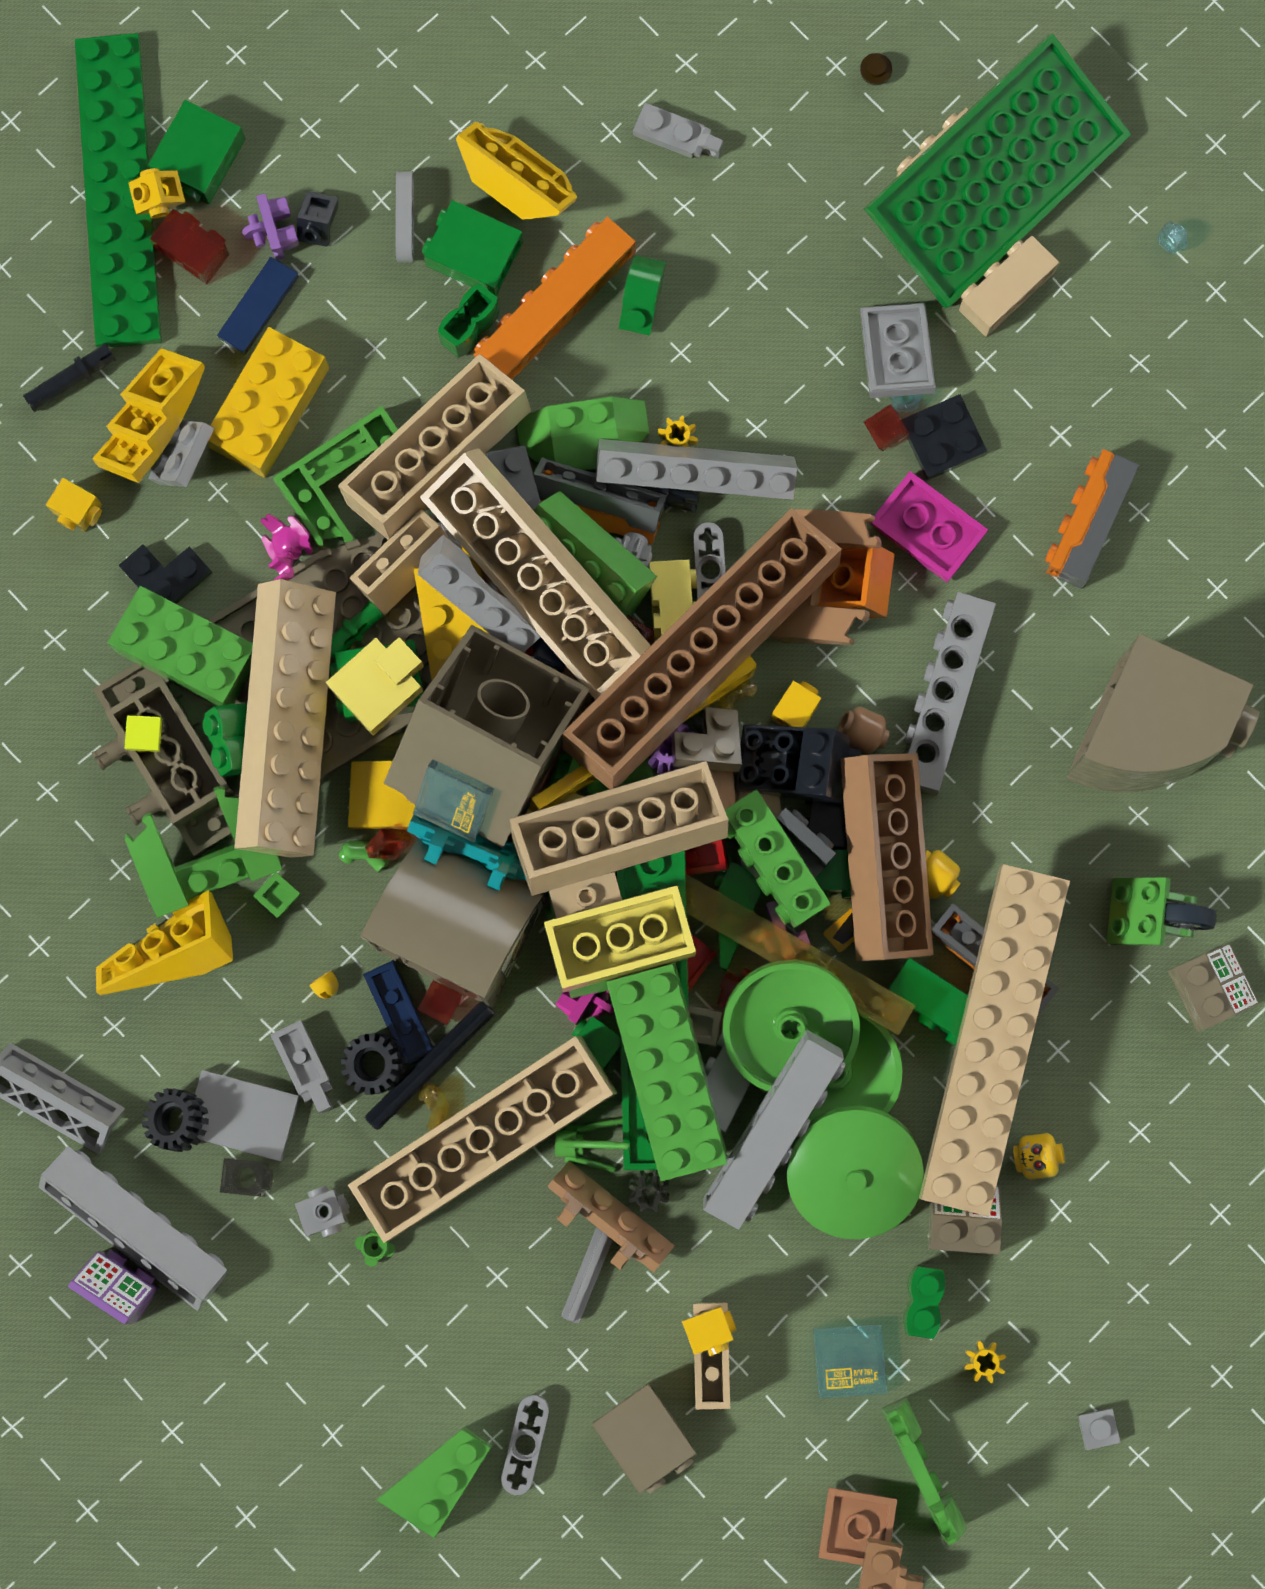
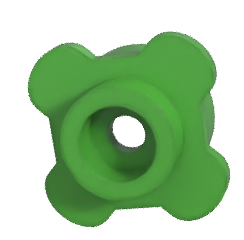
[355,1228,395,1267]

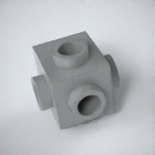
[295,1186,351,1238]

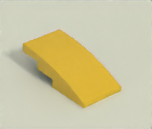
[92,348,205,483]
[348,761,432,831]

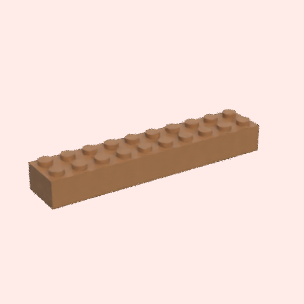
[562,508,842,789]

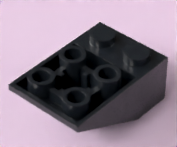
[734,724,850,803]

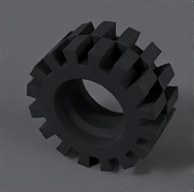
[341,1033,407,1095]
[142,1088,209,1152]

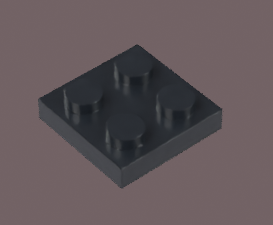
[900,394,988,481]

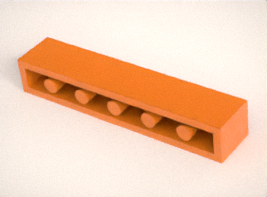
[473,216,636,380]

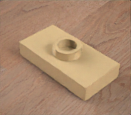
[549,872,622,919]

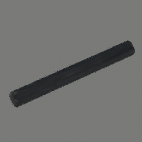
[365,1001,494,1130]

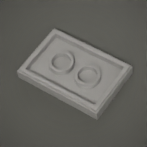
[860,303,936,398]
[195,1070,300,1161]

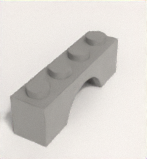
[418,535,541,653]

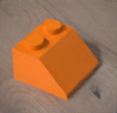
[818,547,895,618]

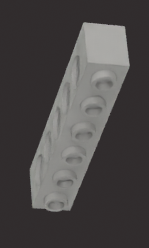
[904,592,996,796]

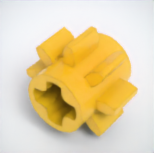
[658,416,698,447]
[963,1340,1006,1383]

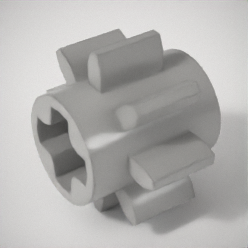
[615,532,653,568]

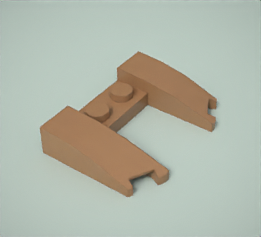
[770,509,882,645]

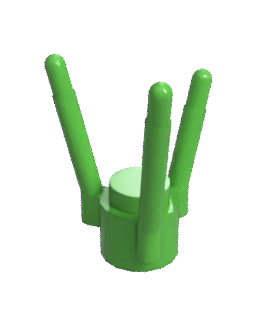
[555,1118,630,1173]

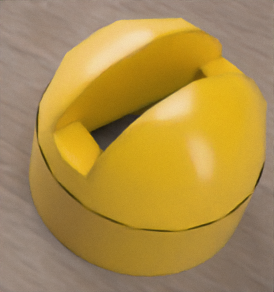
[309,970,339,999]

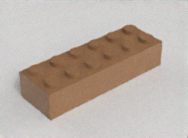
[840,753,934,961]

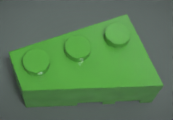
[376,1426,493,1538]

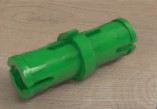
[331,600,384,661]

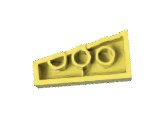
[649,559,697,642]

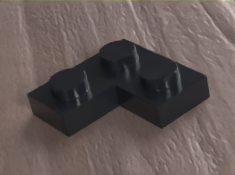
[119,544,213,604]

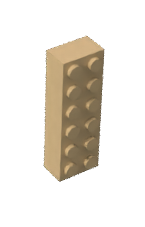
[338,354,531,540]
[510,761,728,896]

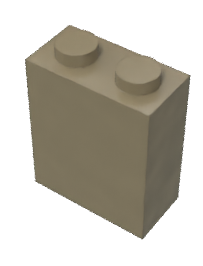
[592,1382,696,1494]

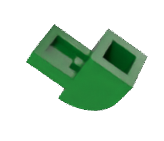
[618,255,667,336]

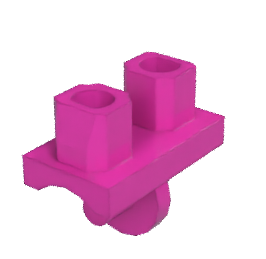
[556,990,614,1025]

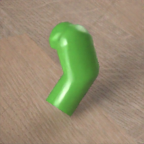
[339,840,390,873]

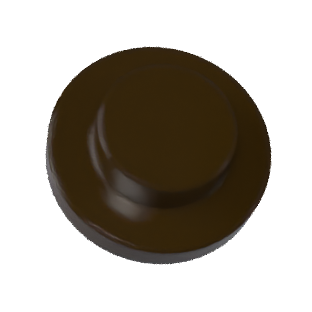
[860,53,892,85]

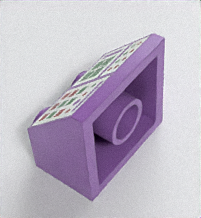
[68,1249,160,1324]

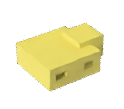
[326,637,424,736]

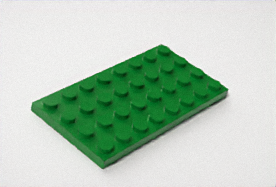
[864,34,1131,308]

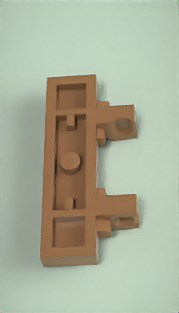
[548,1161,675,1272]
[858,1538,923,1589]

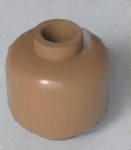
[838,706,889,755]

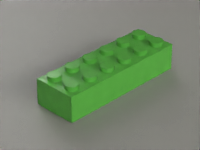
[606,962,729,1181]

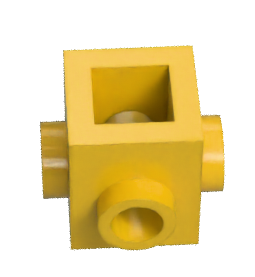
[128,168,185,218]

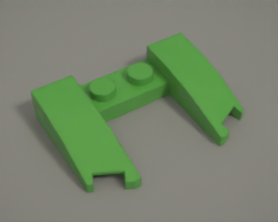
[273,406,398,546]
[125,786,283,918]
[882,1397,967,1545]

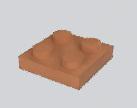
[818,1487,897,1565]

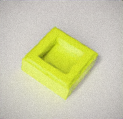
[124,715,162,752]

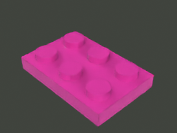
[869,471,988,583]

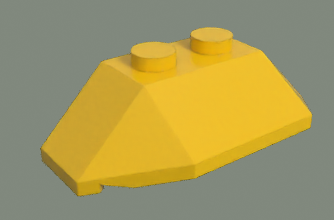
[456,121,577,220]

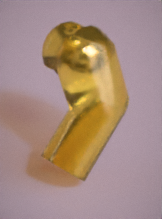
[417,1084,450,1130]

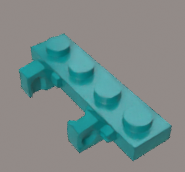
[407,805,527,890]

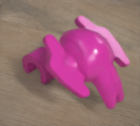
[261,514,313,581]

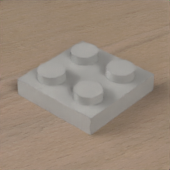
[148,421,214,487]

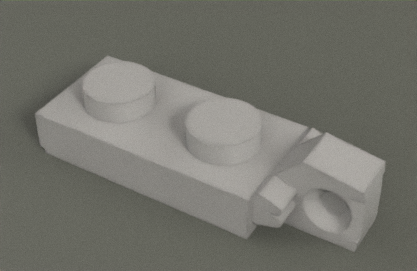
[633,103,723,158]
[270,1020,333,1114]

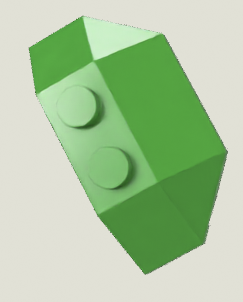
[517,396,649,471]

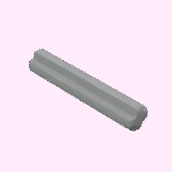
[561,1227,613,1323]

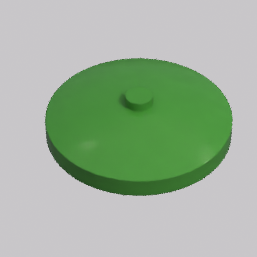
[723,960,860,1092]
[808,1008,903,1121]
[787,1106,924,1239]

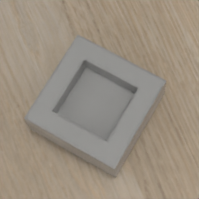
[1077,1408,1121,1450]

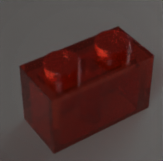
[150,209,230,285]

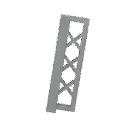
[0,1043,125,1154]

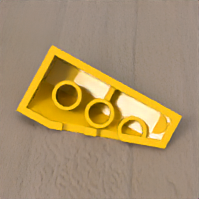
[96,890,233,995]

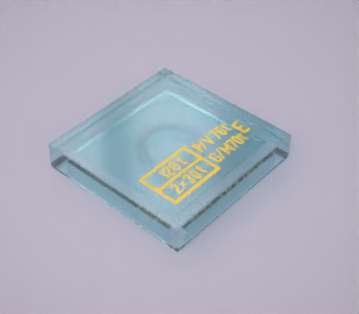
[413,759,494,843]
[813,1324,887,1399]

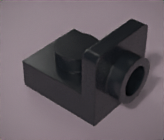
[297,191,338,247]

